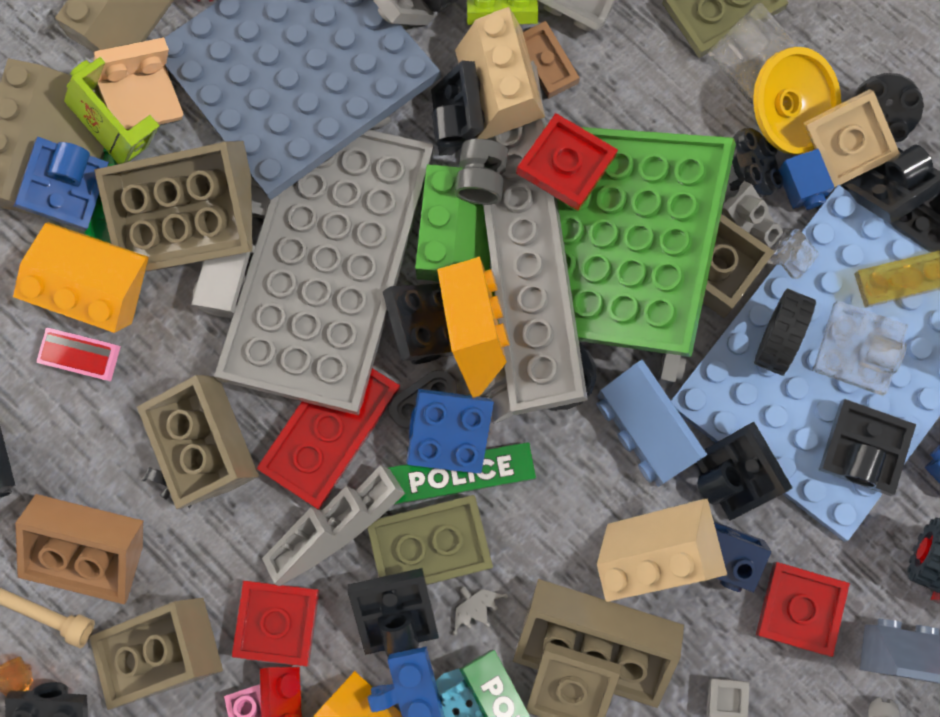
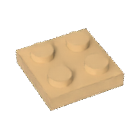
[804,89,900,187]

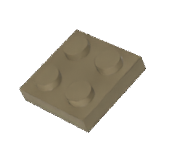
[526,642,621,717]

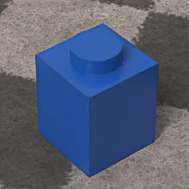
[778,149,835,210]

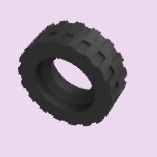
[754,288,816,376]

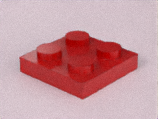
[516,113,618,211]
[756,562,850,657]
[232,581,319,667]

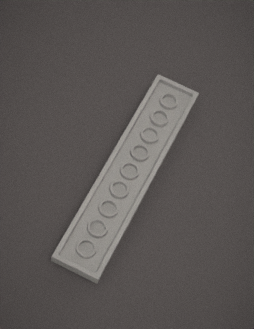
[474,61,588,415]

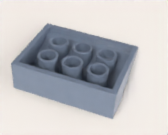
[860,618,940,684]

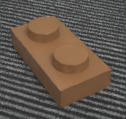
[523,21,580,99]

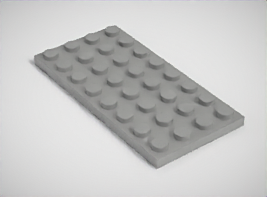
[214,130,435,415]

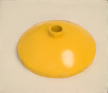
[753,47,841,155]

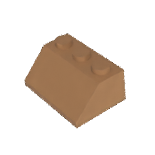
[15,494,144,605]

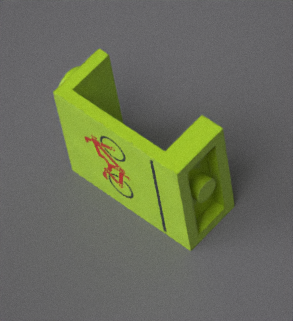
[64,57,160,164]

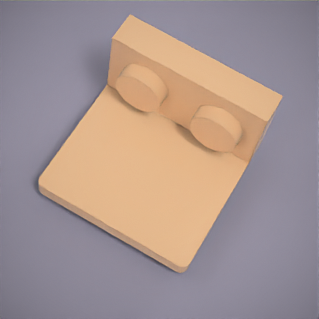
[93,37,183,131]

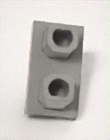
[722,181,783,247]

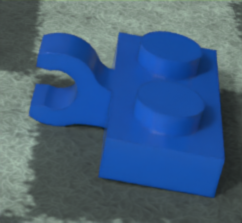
[367,646,445,717]

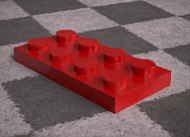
[256,368,400,510]

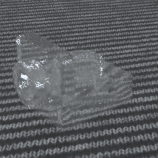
[767,228,819,279]

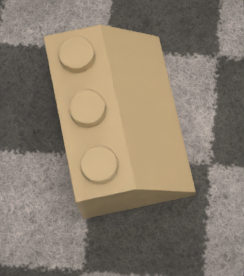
[455,7,545,139]
[597,498,727,602]

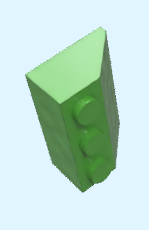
[415,164,490,282]

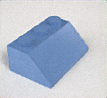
[597,360,707,487]

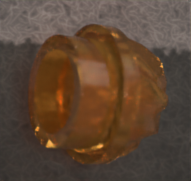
[0,657,33,696]

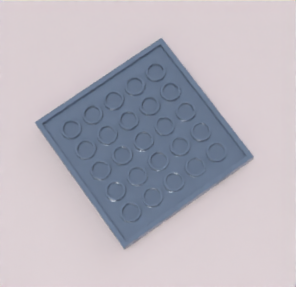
[165,0,442,201]

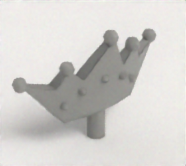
[452,587,508,636]

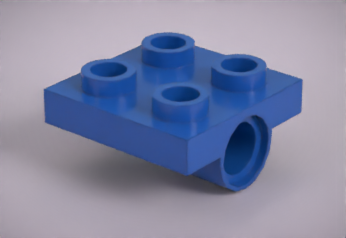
[13,136,109,231]
[406,389,494,474]

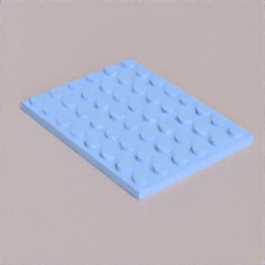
[671,185,940,542]

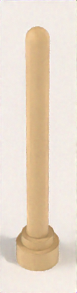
[0,588,95,649]

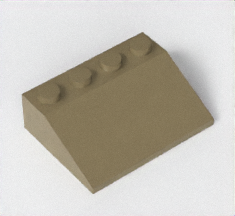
[0,58,105,217]
[94,141,252,271]

